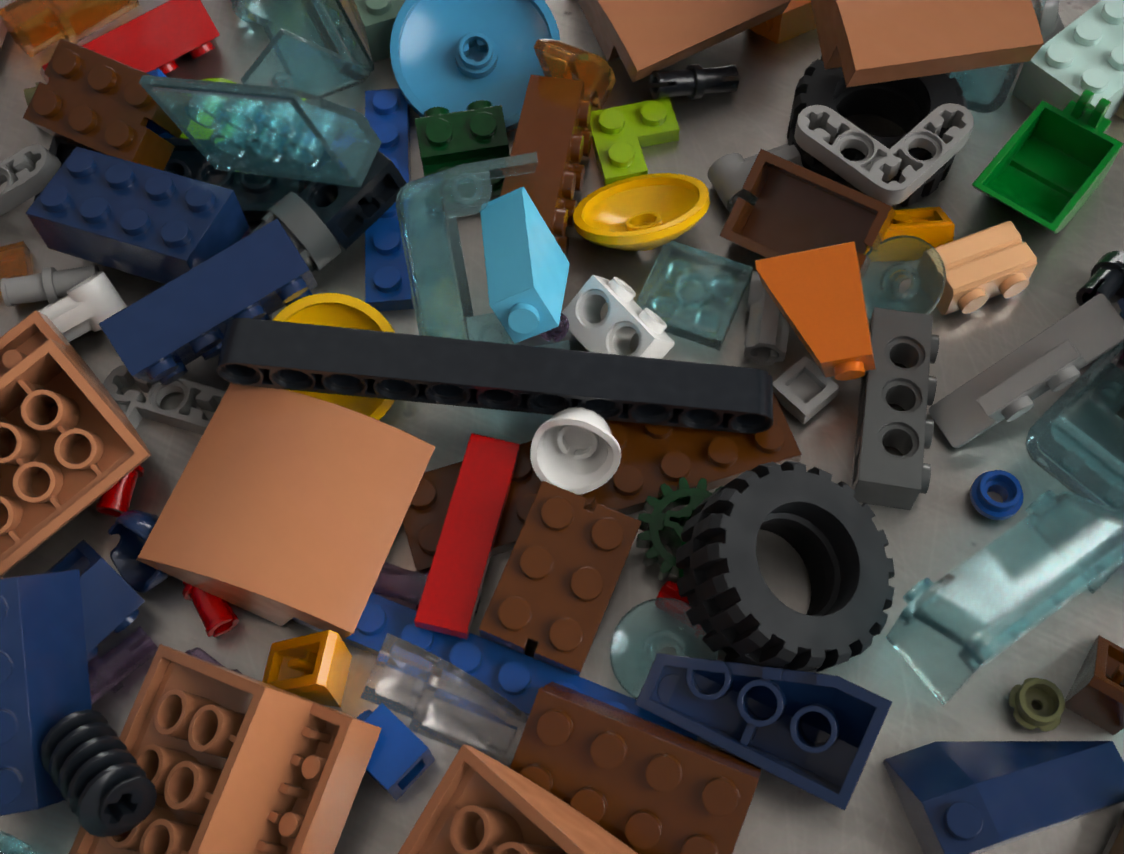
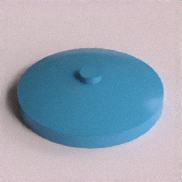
[390,0,561,132]

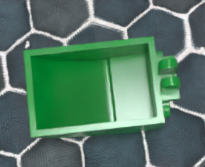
[972,89,1124,234]

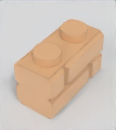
[917,221,1038,315]

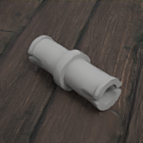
[0,264,100,307]

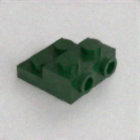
[414,100,510,213]

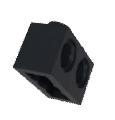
[298,136,410,250]

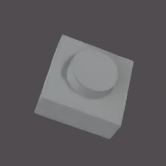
[773,356,840,425]

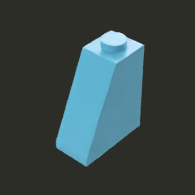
[480,186,570,344]

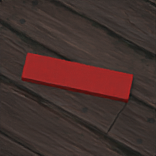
[414,433,520,639]

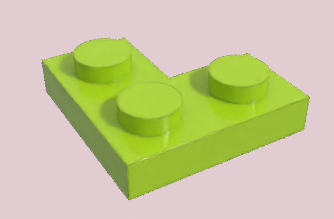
[588,97,680,186]

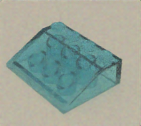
[139,75,382,188]

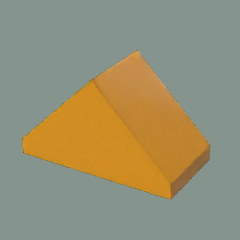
[262,630,352,707]

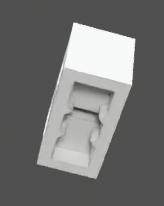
[560,275,675,359]

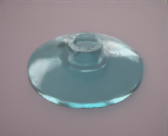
[862,235,946,320]
[610,598,718,699]

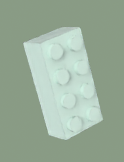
[1012,0,1124,119]

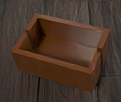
[23,38,196,171]
[719,149,896,279]
[479,481,642,676]

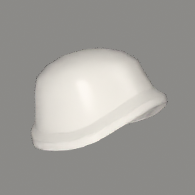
[530,407,621,495]

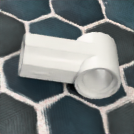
[38,271,127,342]

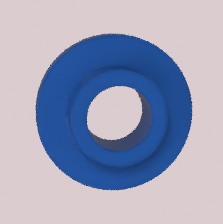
[970,470,1024,520]

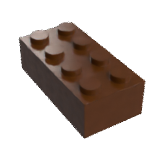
[500,75,592,258]
[510,681,761,854]

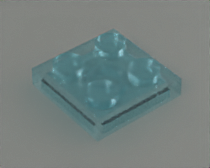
[636,241,753,351]

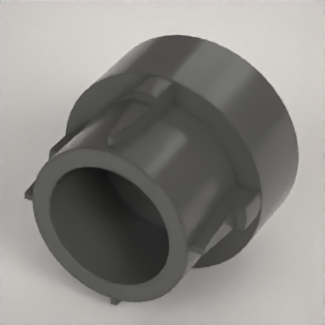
[249,191,342,273]

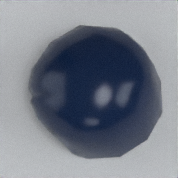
[108,509,171,594]

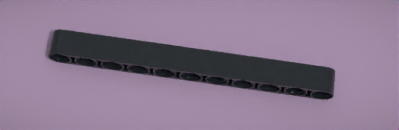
[217,318,774,434]

